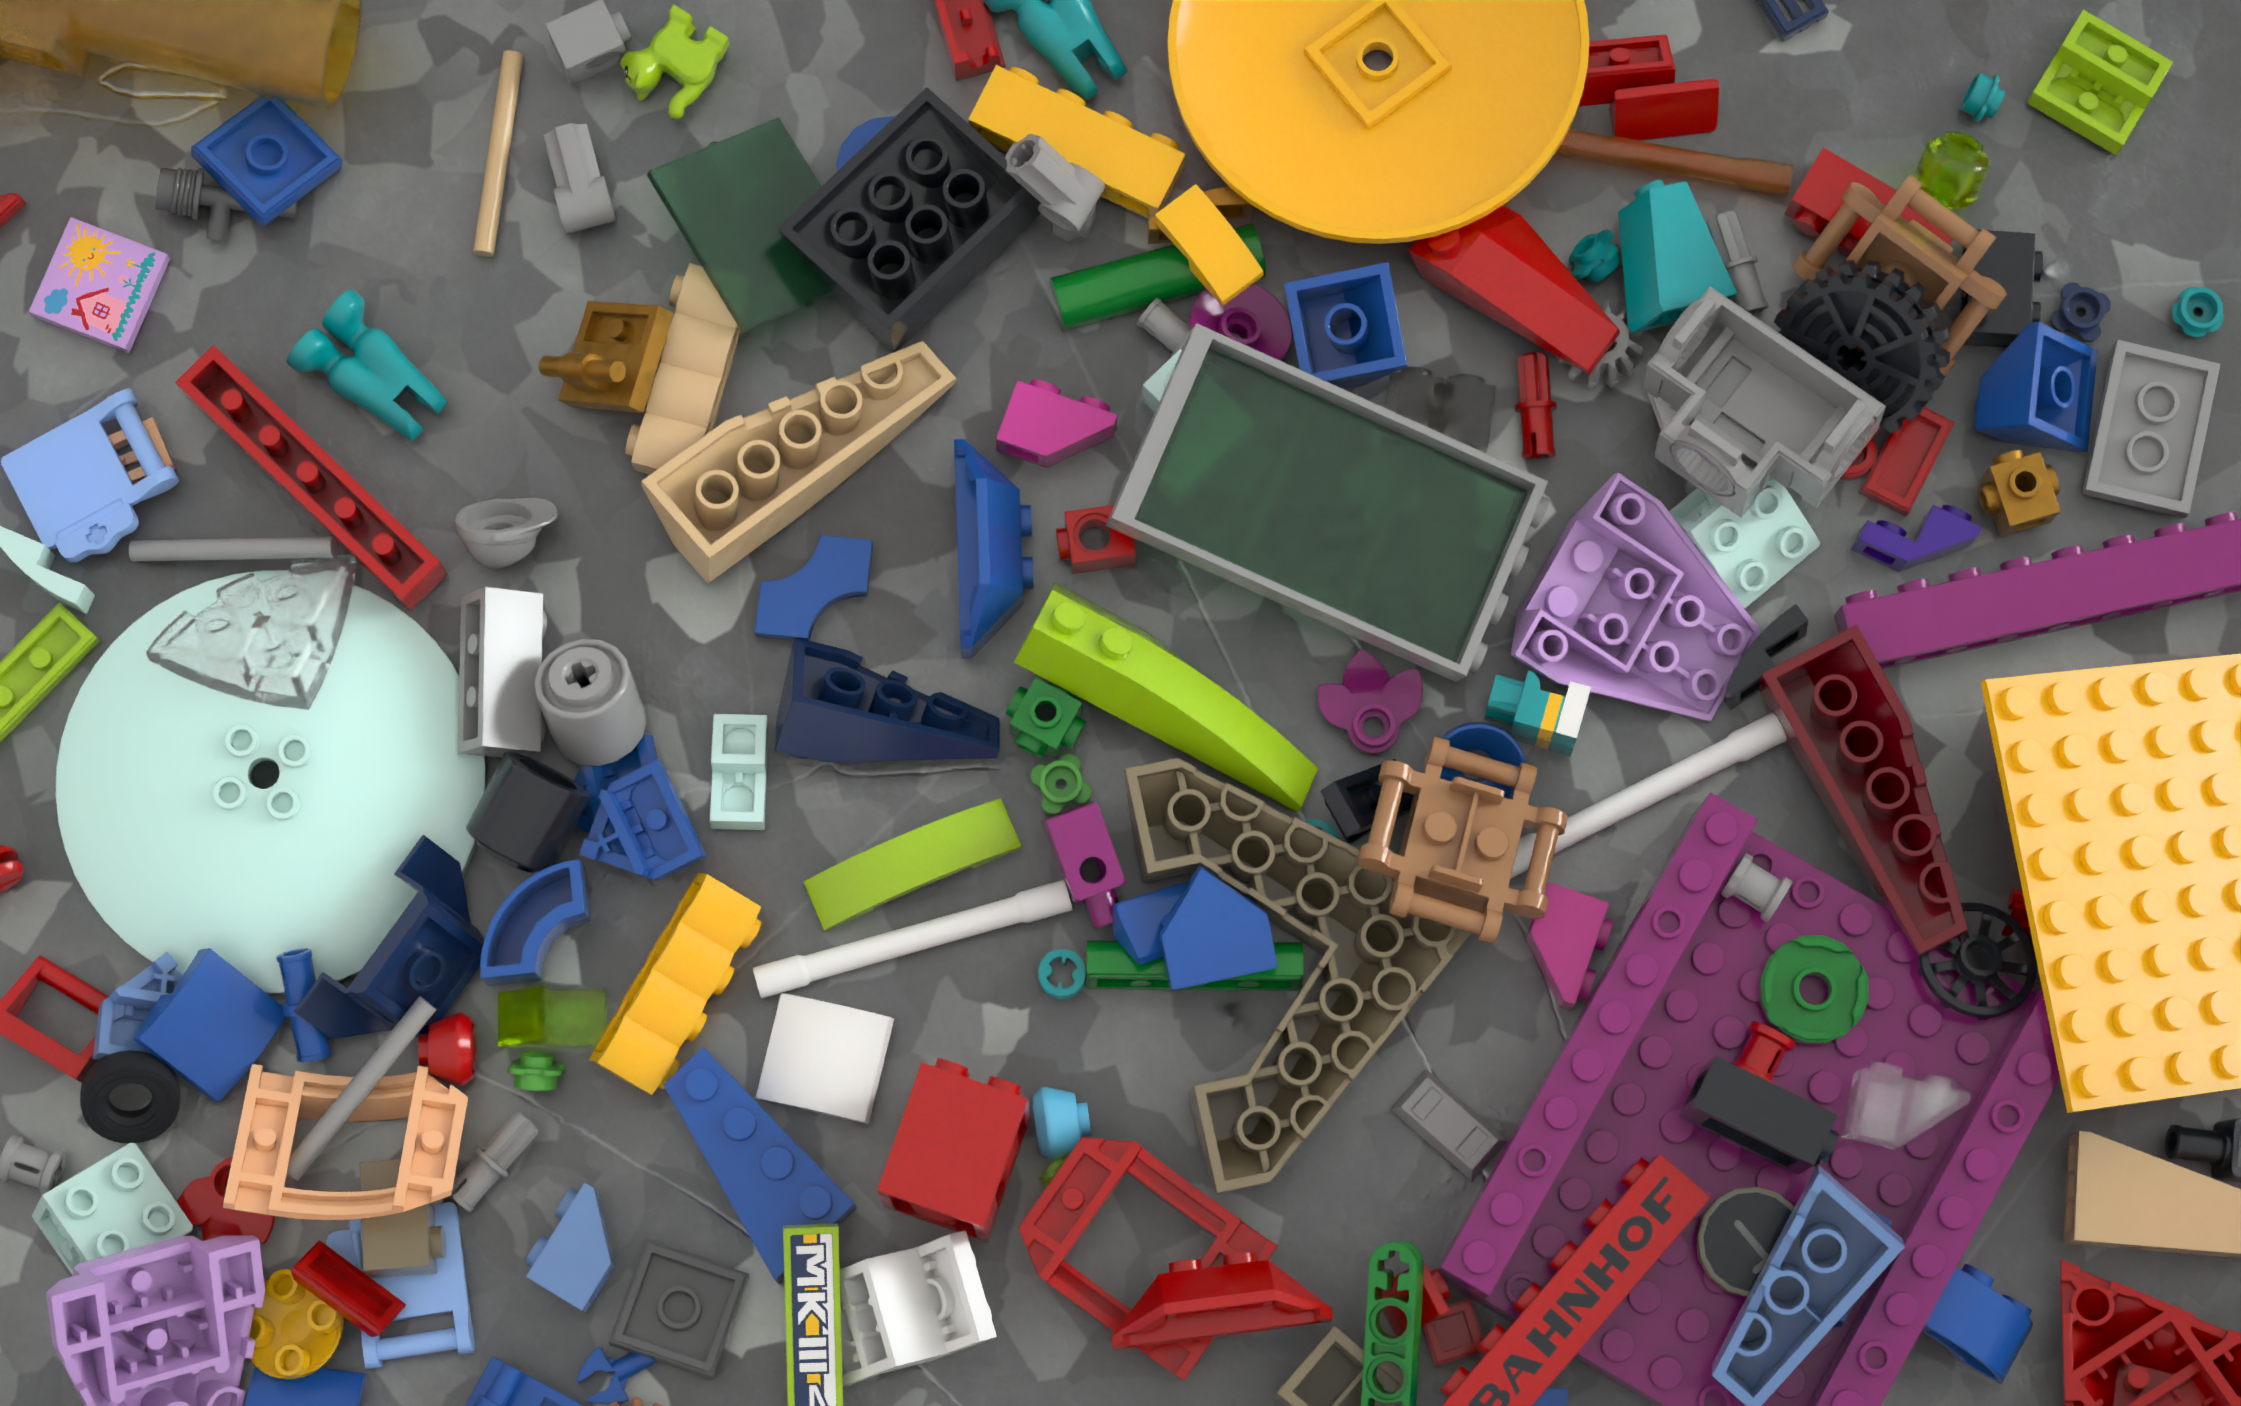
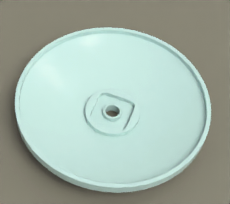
[56,570,488,996]

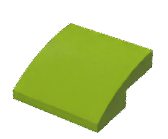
[2026,9,2173,156]

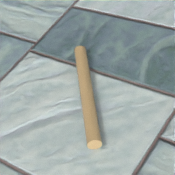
[473,50,524,257]

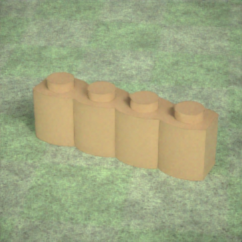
[625,263,753,475]

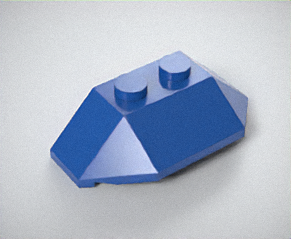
[954,439,1034,658]

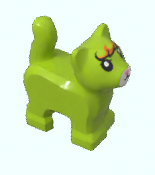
[620,4,730,119]

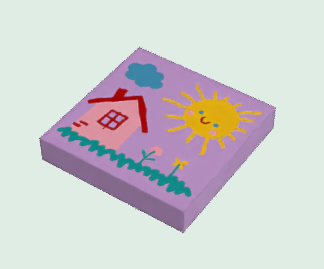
[29,217,170,353]

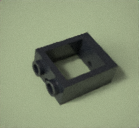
[1678,1056,1839,1175]

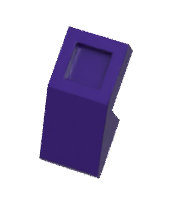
[1851,505,1982,572]

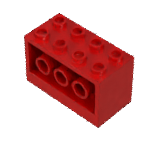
[877,1058,1030,1243]

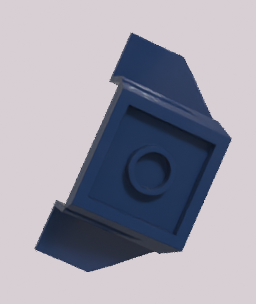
[294,835,484,1039]

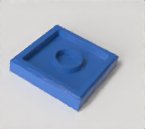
[191,89,342,227]

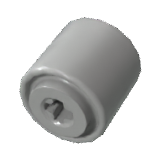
[534,639,647,766]

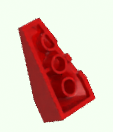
[1409,205,1620,375]

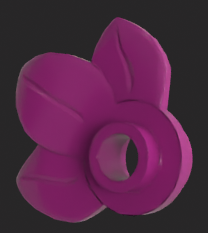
[1317,649,1423,754]

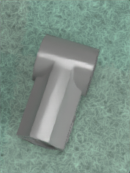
[544,123,617,234]

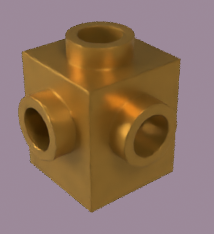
[1978,450,2061,538]

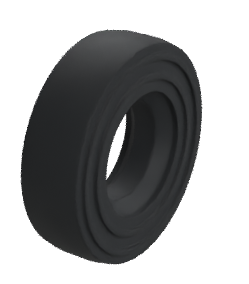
[80,1050,180,1143]

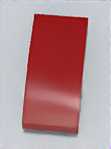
[1381,1263,1451,1337]

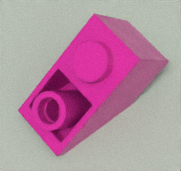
[996,379,1118,468]
[1526,882,1613,1011]

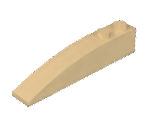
[641,341,956,584]

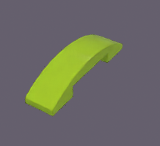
[804,798,1022,932]

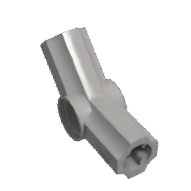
[1005,134,1106,242]

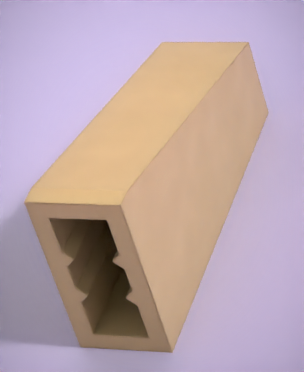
[2063,1131,2241,1258]

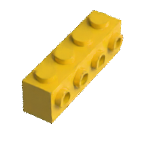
[968,65,1186,219]

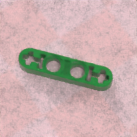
[1361,1240,1424,1406]

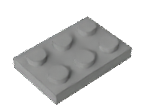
[2081,340,2221,518]

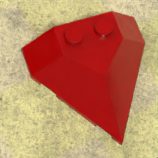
[2060,1259,2241,1406]

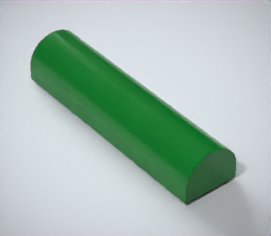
[1050,223,1266,331]
[1086,940,1304,991]

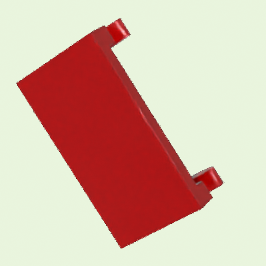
[932,0,1006,81]

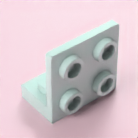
[1669,478,1820,608]
[32,1143,193,1276]

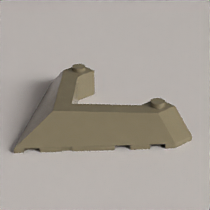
[1124,758,1482,1194]

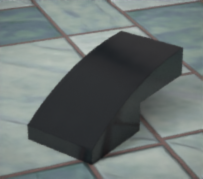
[1724,604,1808,710]

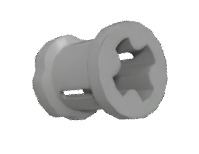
[1720,853,1793,922]
[0,1134,67,1195]

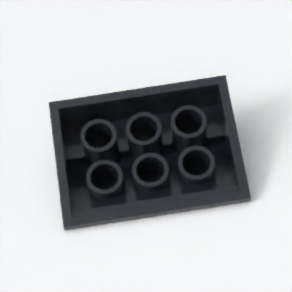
[777,87,1041,352]

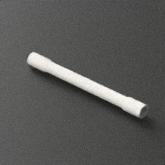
[1510,712,1787,879]
[753,880,1073,999]

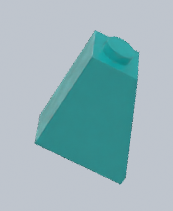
[1618,180,1738,334]

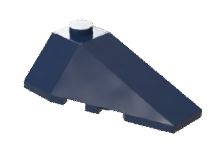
[775,638,1000,763]

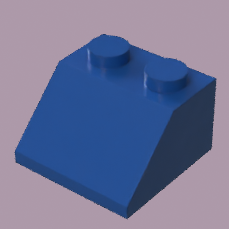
[1284,262,1408,390]

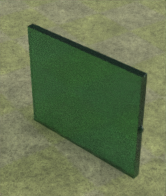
[647,117,834,333]

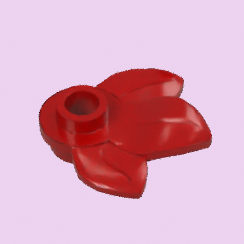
[177,1157,275,1244]

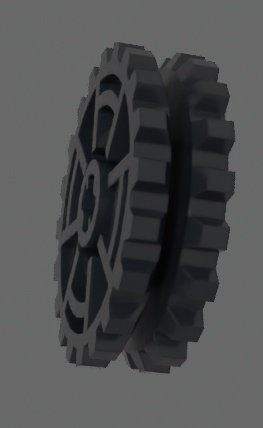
[1774,260,1950,438]

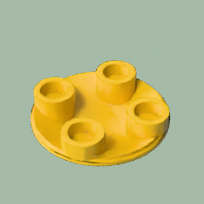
[249,1269,344,1380]

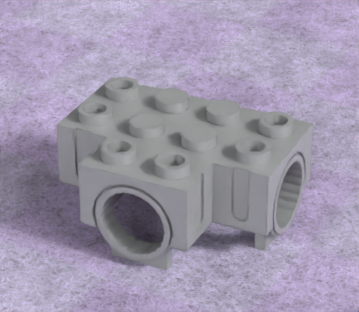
[1642,286,1886,518]

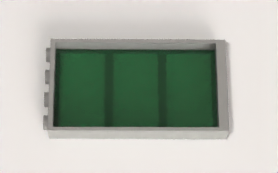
[1105,323,1549,682]

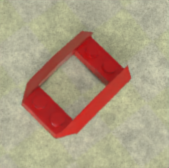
[1018,1137,1278,1381]

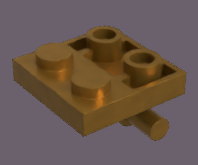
[539,301,674,413]

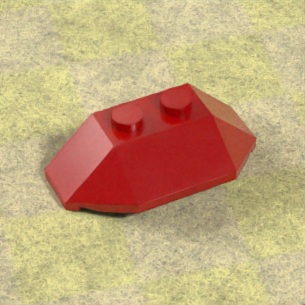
[1111,1252,1333,1351]

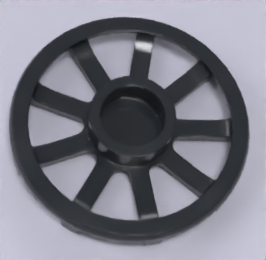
[1917,902,2037,1020]

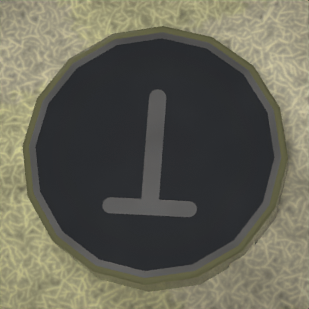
[1696,1187,1795,1297]

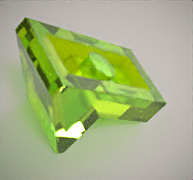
[498,985,607,1048]

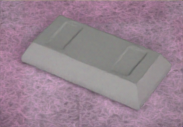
[1390,1069,1507,1181]

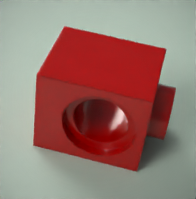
[1056,505,1136,574]

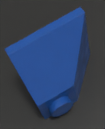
[1975,322,2098,452]

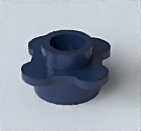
[2050,282,2111,342]

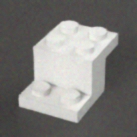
[840,1230,997,1387]

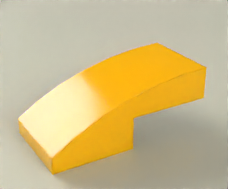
[1155,184,1264,306]

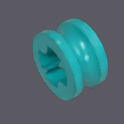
[1038,949,1086,1000]

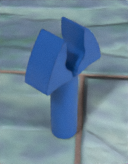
[576,1347,658,1405]

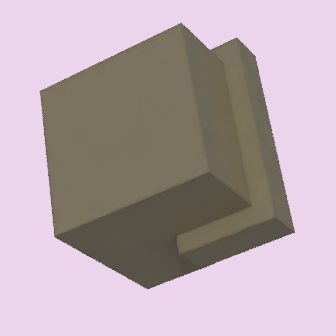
[1274,1325,1404,1406]

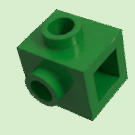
[1005,677,1087,760]

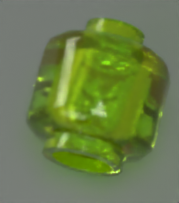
[1913,131,1990,211]

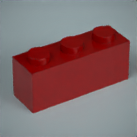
[1784,147,1953,258]

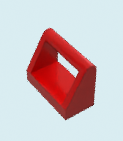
[0,955,109,1083]

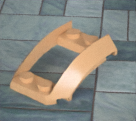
[223,1064,468,1220]

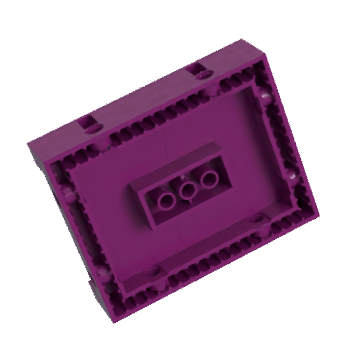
[1436,792,2060,1406]

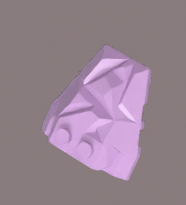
[46,1235,265,1406]

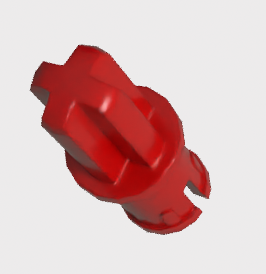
[1515,352,1557,460]

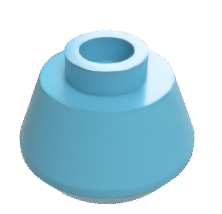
[1033,1087,1091,1161]

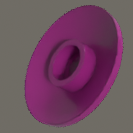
[1189,284,1292,374]

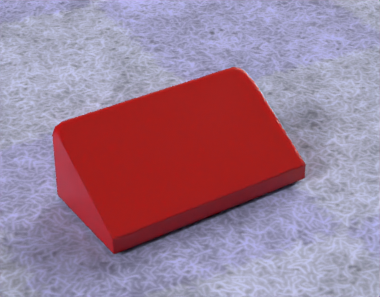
[1579,35,1675,106]
[1609,78,1719,143]

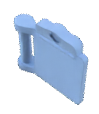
[1,388,179,563]
[326,1202,475,1369]

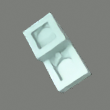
[0,526,95,614]
[710,714,768,830]

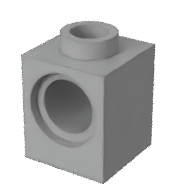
[545,0,632,85]

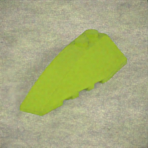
[1014,582,1319,812]

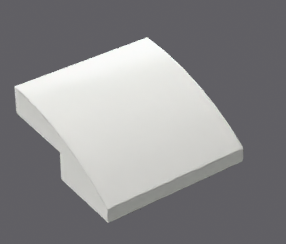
[755,993,894,1124]

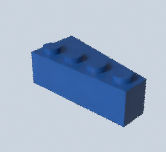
[664,1047,857,1284]

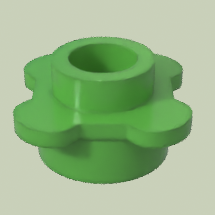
[1030,754,1092,815]
[508,1051,565,1091]

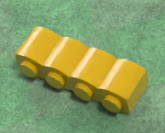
[589,873,761,1095]

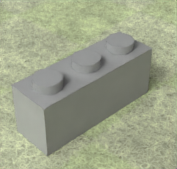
[458,587,547,758]

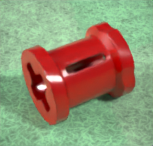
[1731,1021,1796,1084]

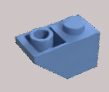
[525,1182,616,1313]

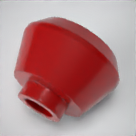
[418,1012,476,1086]

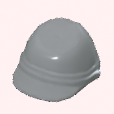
[455,498,557,569]

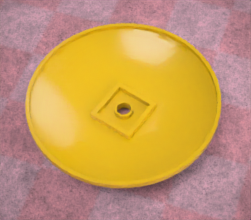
[1167,0,1589,244]

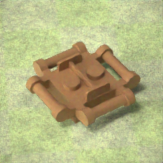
[1792,174,2007,377]
[1358,736,1568,944]

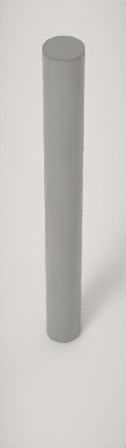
[129,536,338,562]
[287,996,437,1181]

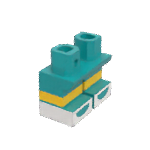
[1484,670,1591,757]

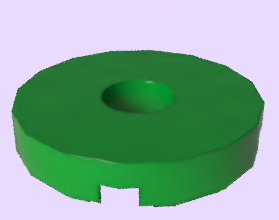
[1758,935,1869,1045]

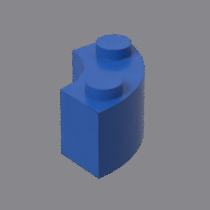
[480,859,591,986]
[1921,1264,2033,1384]

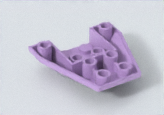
[1511,473,1761,721]

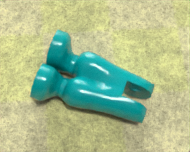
[983,0,1128,102]
[286,289,448,442]

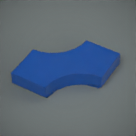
[755,535,873,641]

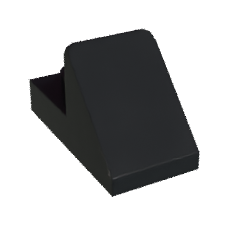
[1320,759,1414,843]

